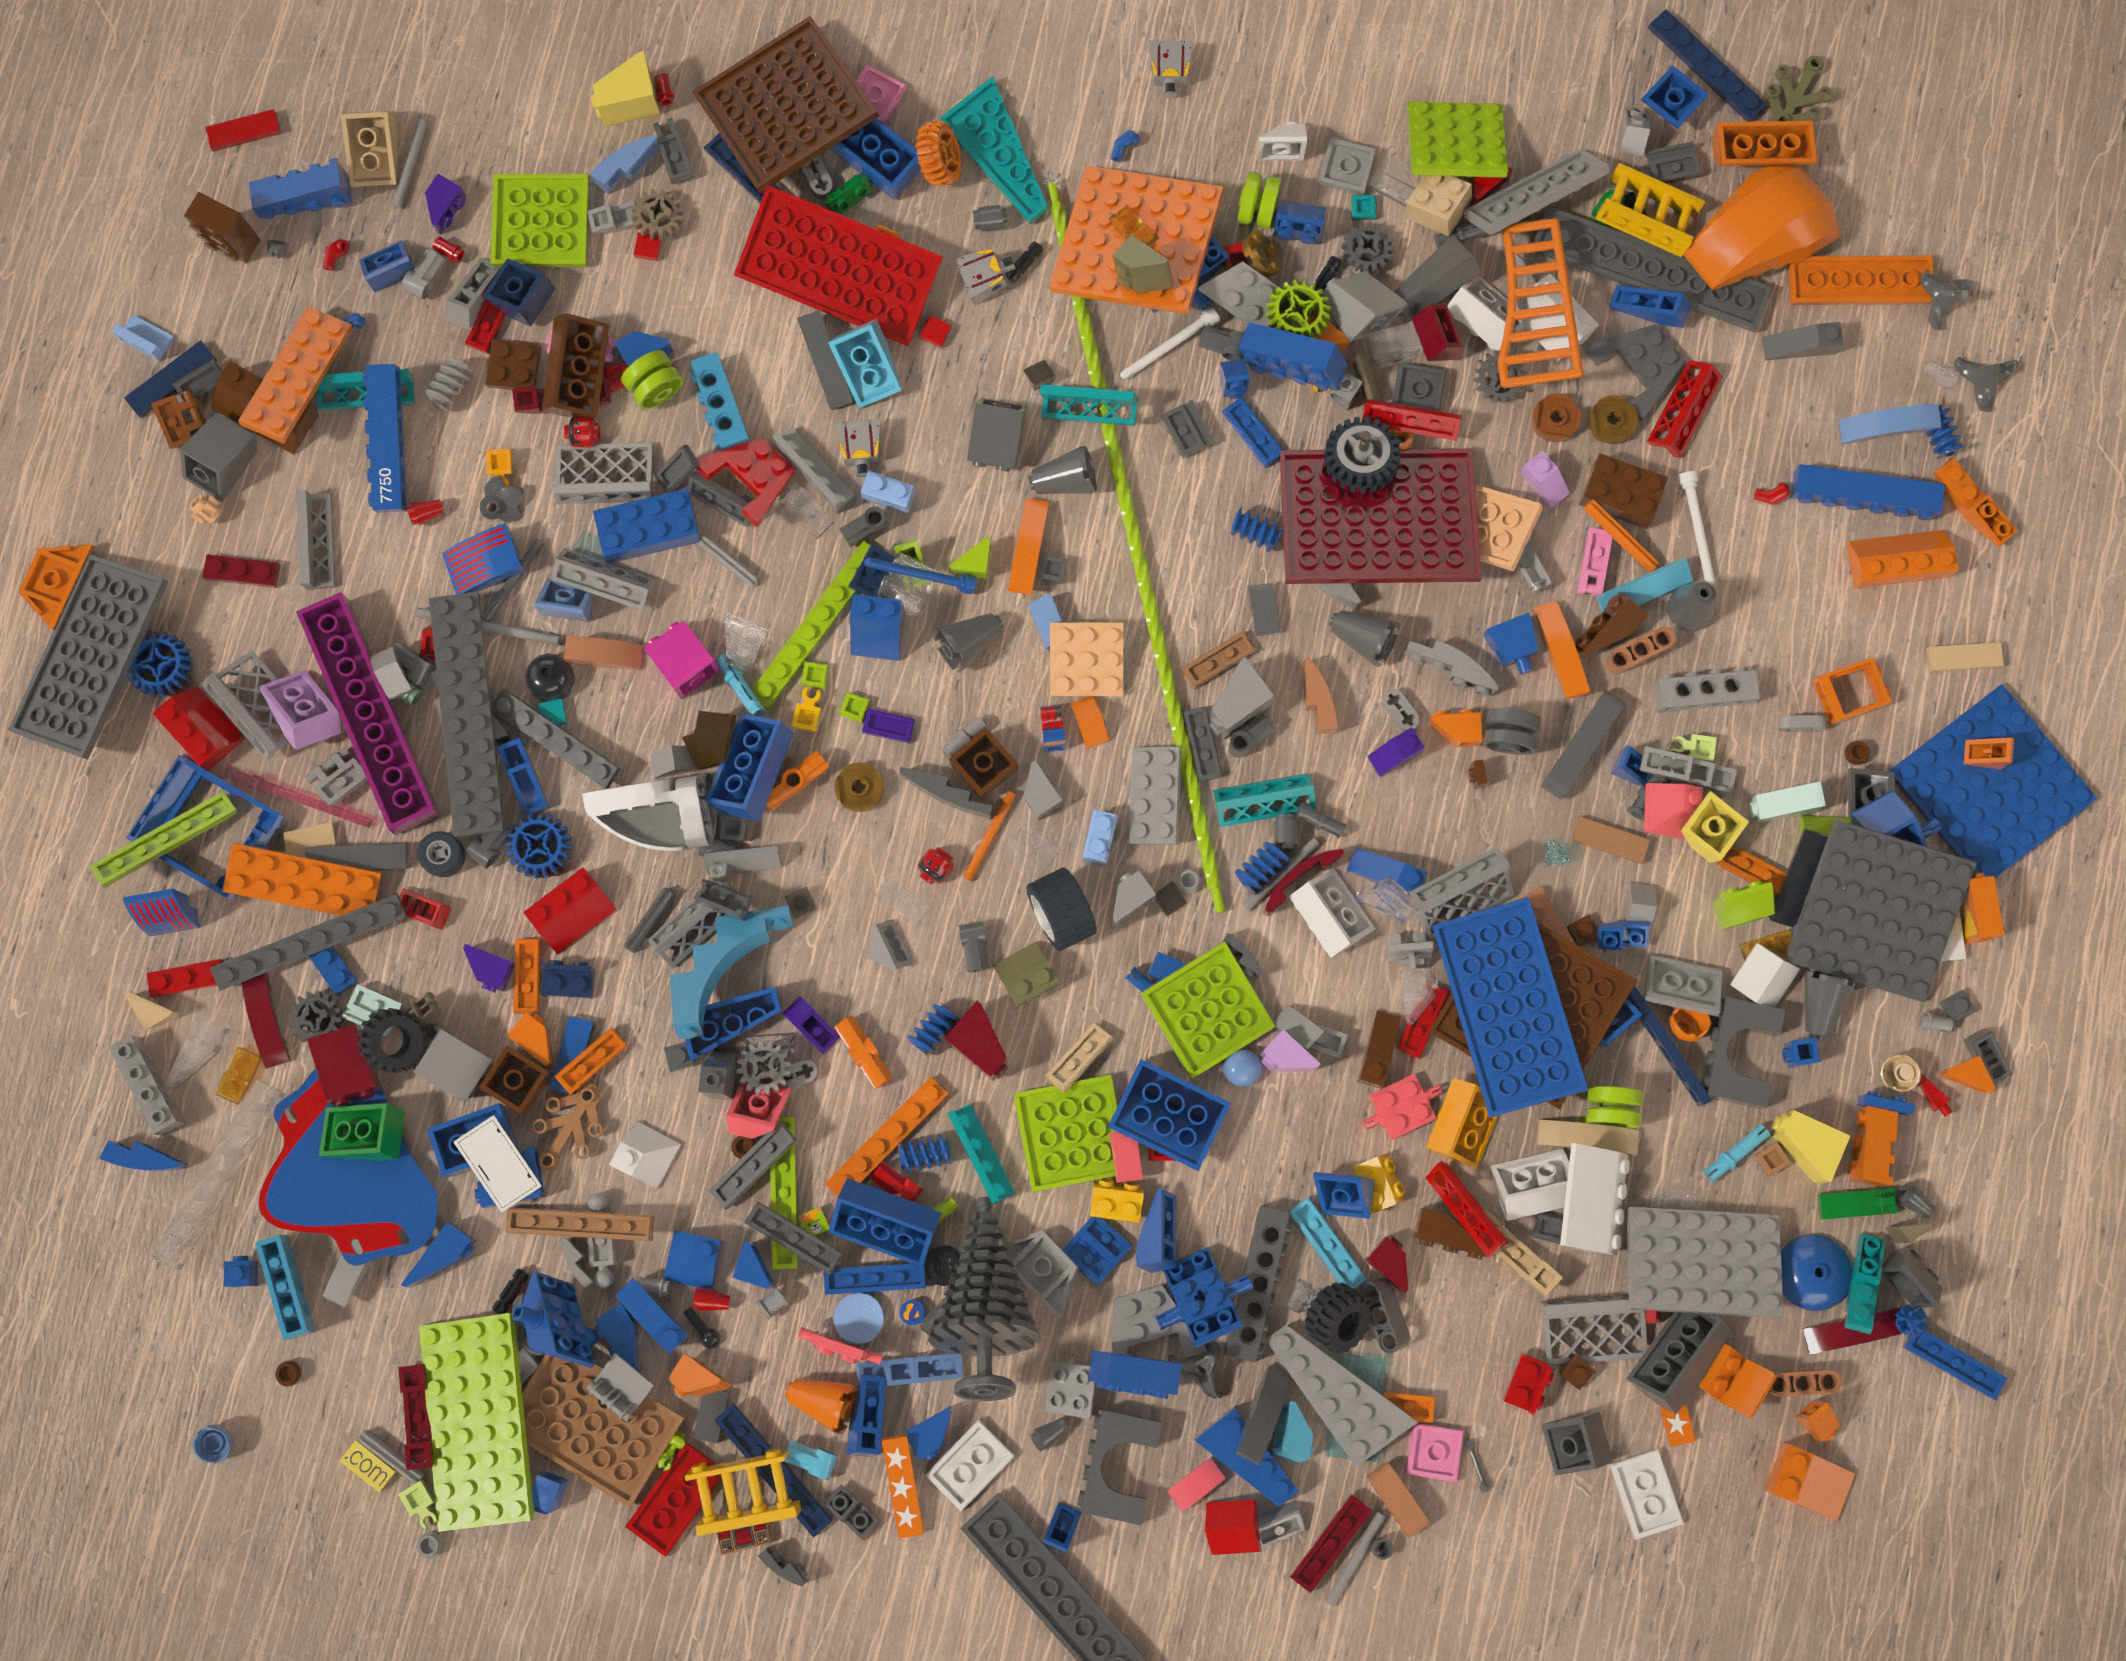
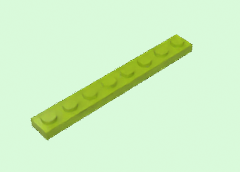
[751,541,870,710]

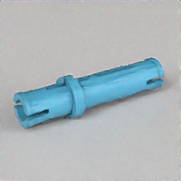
[715,654,765,717]
[1703,1124,1770,1183]

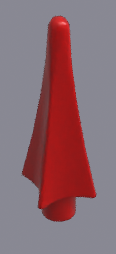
[1918,1074,1953,1117]

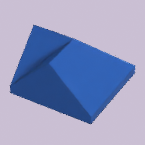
[1641,65,1709,129]

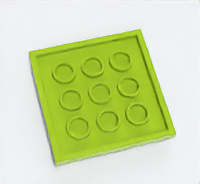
[1407,101,1508,177]
[490,174,590,267]
[1140,942,1275,1079]
[1013,1075,1117,1193]

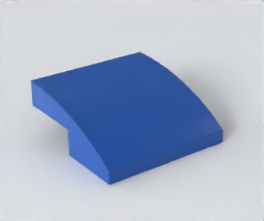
[1062,1216,1132,1286]

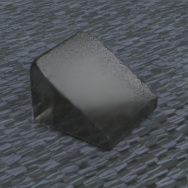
[1023,360,1055,391]
[1155,881,1187,917]

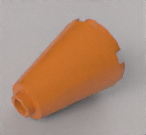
[785,1378,858,1435]

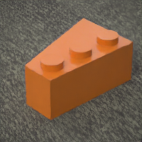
[1847,1106,1898,1187]

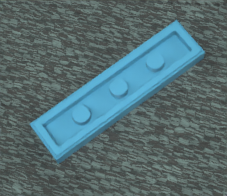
[1596,558,1693,613]
[1288,1197,1368,1290]

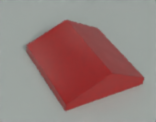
[1205,1499,1262,1555]

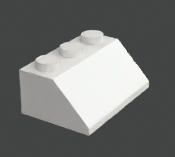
[1516,274,1599,362]
[1448,275,1525,351]
[1289,868,1375,958]
[1491,1148,1570,1221]

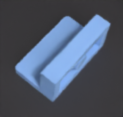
[111,315,174,362]

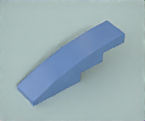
[856,1353,963,1386]

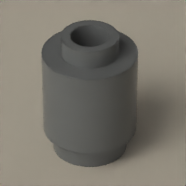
[973,205,1008,231]
[1274,814,1299,851]

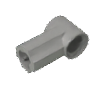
[401,249,446,300]

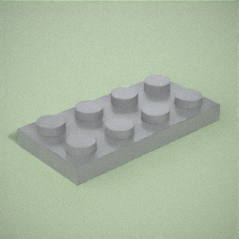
[1128,747,1182,845]

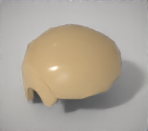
[1880,1054,1922,1092]

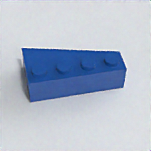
[685,986,783,1061]

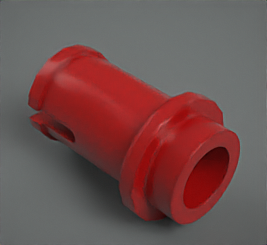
[654,73,675,106]
[432,236,465,263]

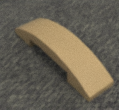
[1537,1120,1639,1155]
[1485,1209,1563,1296]

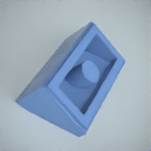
[1028,593,1062,649]

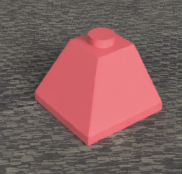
[1644,783,1703,839]
[726,1081,791,1139]

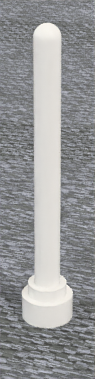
[1120,306,1221,379]
[1678,471,1715,585]

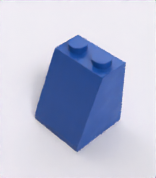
[850,594,905,661]

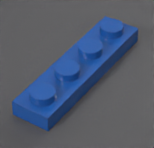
[824,1263,926,1295]
[1902,1330,2007,1400]

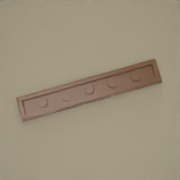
[506,1207,655,1241]

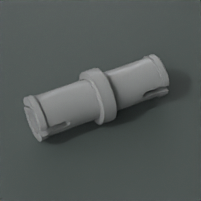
[941,717,987,758]

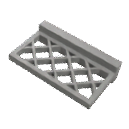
[553,443,653,504]
[203,650,290,761]
[1409,847,1515,940]
[1540,1295,1647,1365]

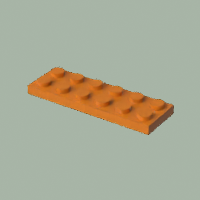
[1787,255,1934,305]
[238,306,352,444]
[222,842,382,915]

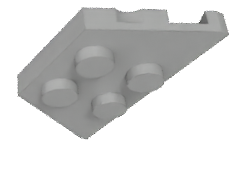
[1197,262,1278,328]
[1005,1230,1079,1320]

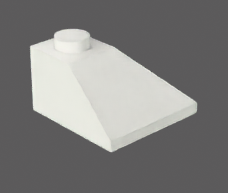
[1256,122,1307,161]
[609,1121,681,1189]

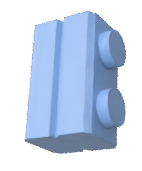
[861,471,916,515]
[1082,810,1118,866]

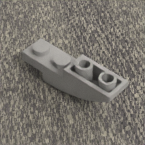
[1404,640,1498,697]

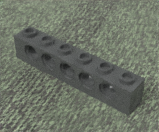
[1225,1206,1293,1363]

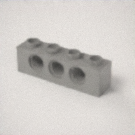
[1654,667,1760,713]
[108,1035,185,1136]

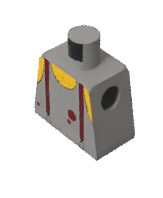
[1148,40,1194,97]
[955,249,1016,306]
[835,419,882,477]

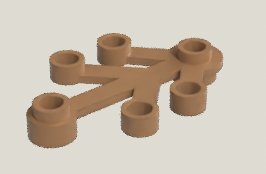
[532,1083,604,1171]

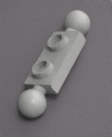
[587,1193,617,1289]

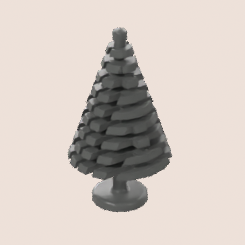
[928,1197,1041,1401]

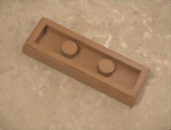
[1181,631,1256,690]
[1571,817,1650,864]

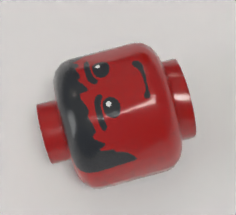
[564,416,600,448]
[917,847,954,885]

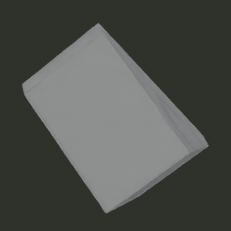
[370,647,412,700]
[651,745,703,779]
[1625,882,1657,933]

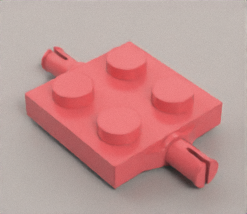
[1362,1074,1443,1140]
[798,1327,883,1365]

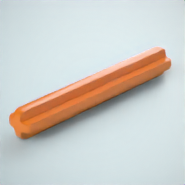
[1584,499,1659,572]

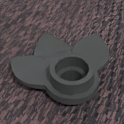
[479,475,524,523]

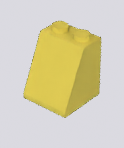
[590,51,660,127]
[1772,1110,1850,1184]

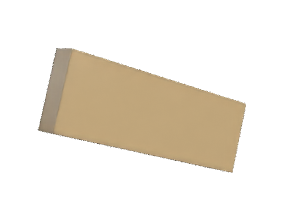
[1926,642,2004,672]
[1045,1022,1113,1093]

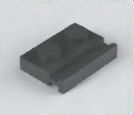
[1645,141,1701,184]
[1161,400,1214,458]

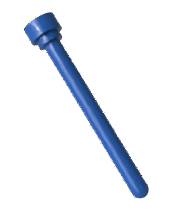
[864,558,976,595]

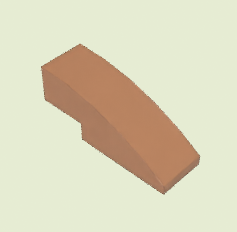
[564,635,643,670]
[1303,658,1338,734]

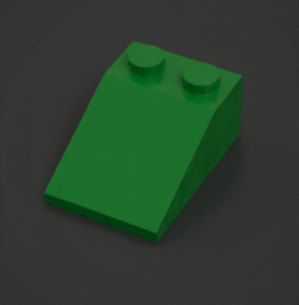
[319,1103,405,1161]

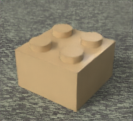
[1406,175,1472,237]

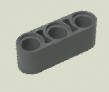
[1360,1277,1411,1354]

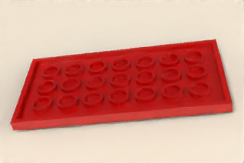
[734,186,944,347]

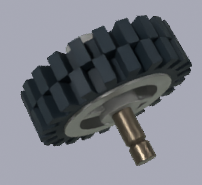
[1324,417,1401,493]

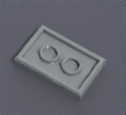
[1644,955,1723,1016]

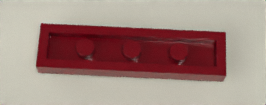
[1290,1494,1372,1593]

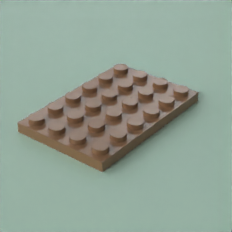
[522,1355,685,1508]

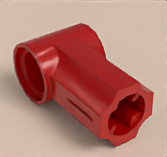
[871,1162,923,1202]

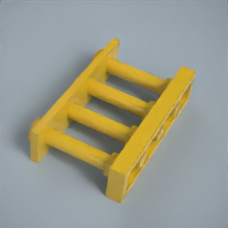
[1595,163,1705,257]
[685,1448,802,1536]

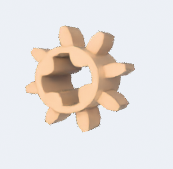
[190,494,221,524]

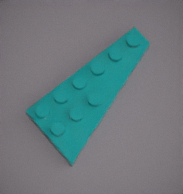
[939,76,1048,224]

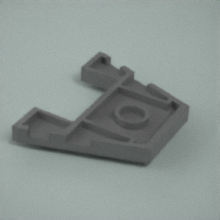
[1584,324,1685,422]

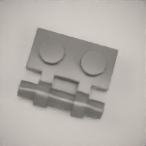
[305,747,368,808]

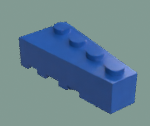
[249,158,352,219]
[1194,1407,1299,1507]

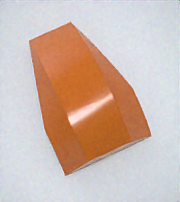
[1683,165,1840,290]

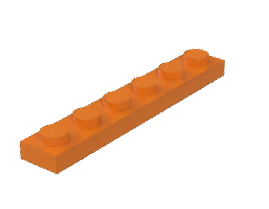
[825,1077,949,1197]

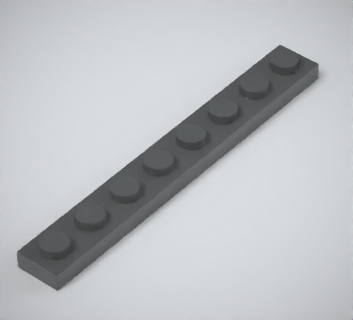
[210,893,407,991]

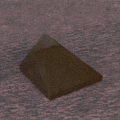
[682,711,737,770]

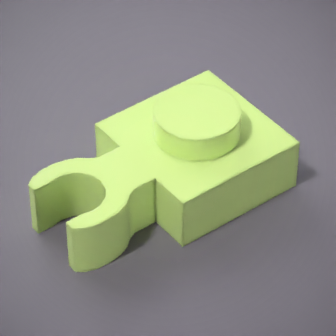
[1671,734,1716,762]
[398,1480,438,1529]

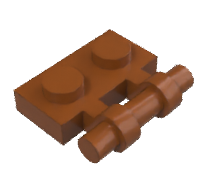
[151,390,207,449]

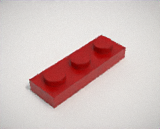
[146,959,223,998]

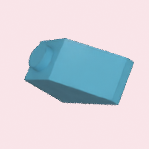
[1271,1401,1314,1464]

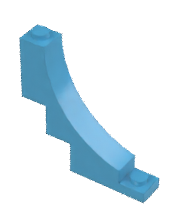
[670,906,793,1039]

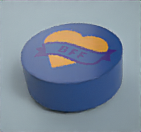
[900,1300,925,1325]

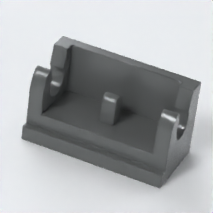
[694,879,753,921]

